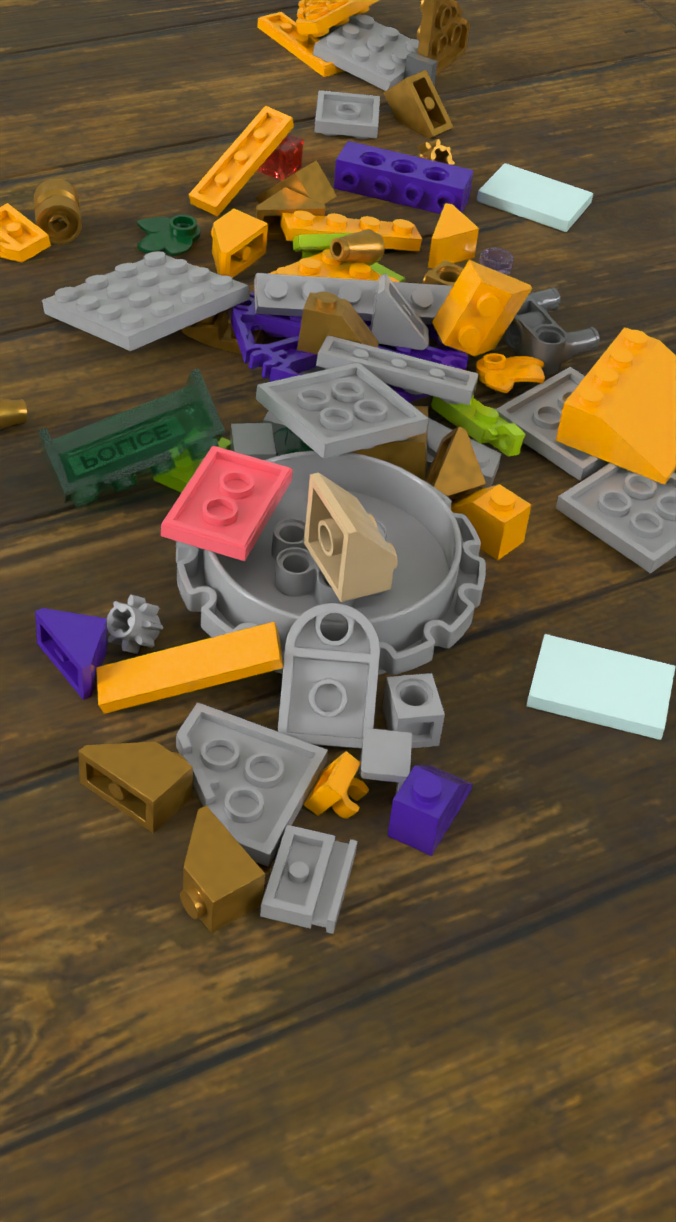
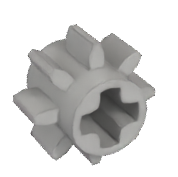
[107,595,163,654]

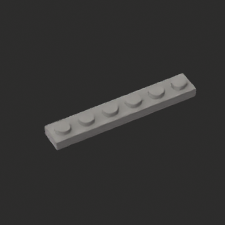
[254,273,453,325]

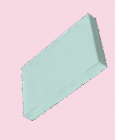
[477,163,593,232]
[526,634,675,740]

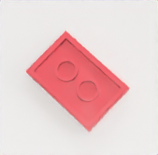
[161,446,293,561]

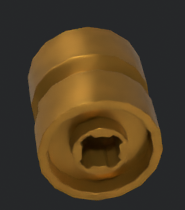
[34,179,82,244]

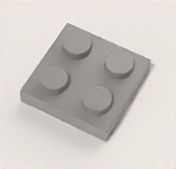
[314,90,380,139]

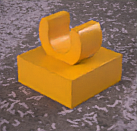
[303,751,369,819]

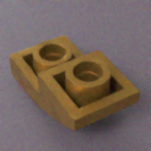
[182,309,266,354]

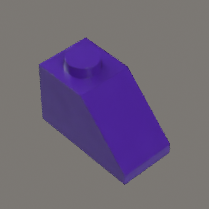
[387,765,473,856]

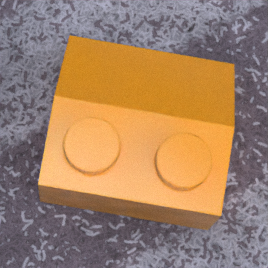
[432,260,532,356]

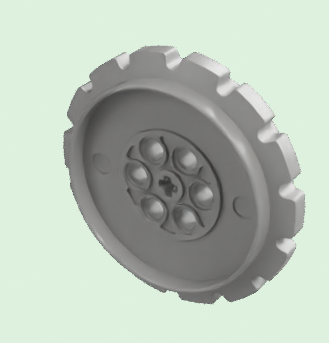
[176,451,486,675]

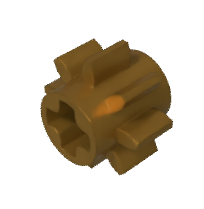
[415,139,455,165]

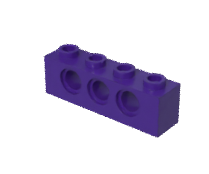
[334,141,474,214]

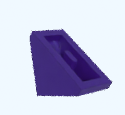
[35,608,108,700]

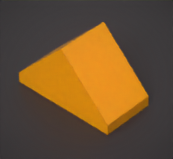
[428,203,479,269]

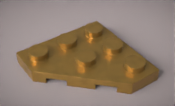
[417,0,470,75]

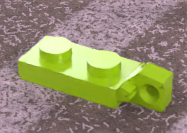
[431,395,526,456]

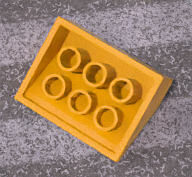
[556,327,676,485]

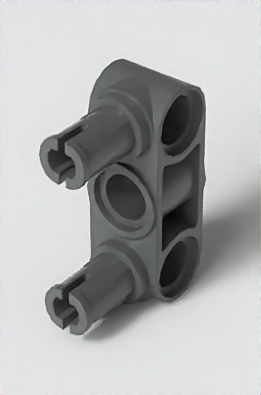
[502,287,600,375]

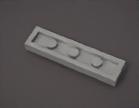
[316,335,479,405]

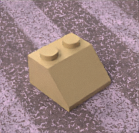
[304,472,398,602]

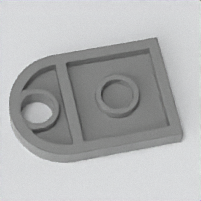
[278,603,380,748]

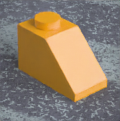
[211,209,268,278]
[450,484,531,561]

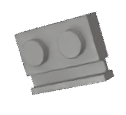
[260,825,358,934]

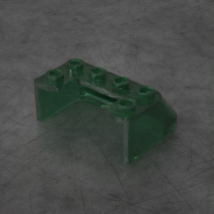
[38,368,225,508]

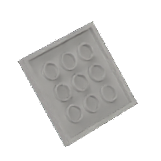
[42,251,250,351]

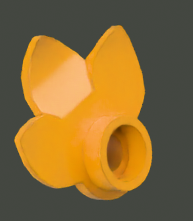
[475,353,545,393]

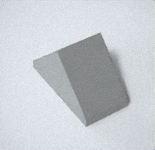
[370,273,429,350]

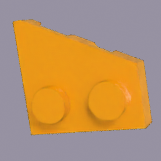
[0,203,51,262]

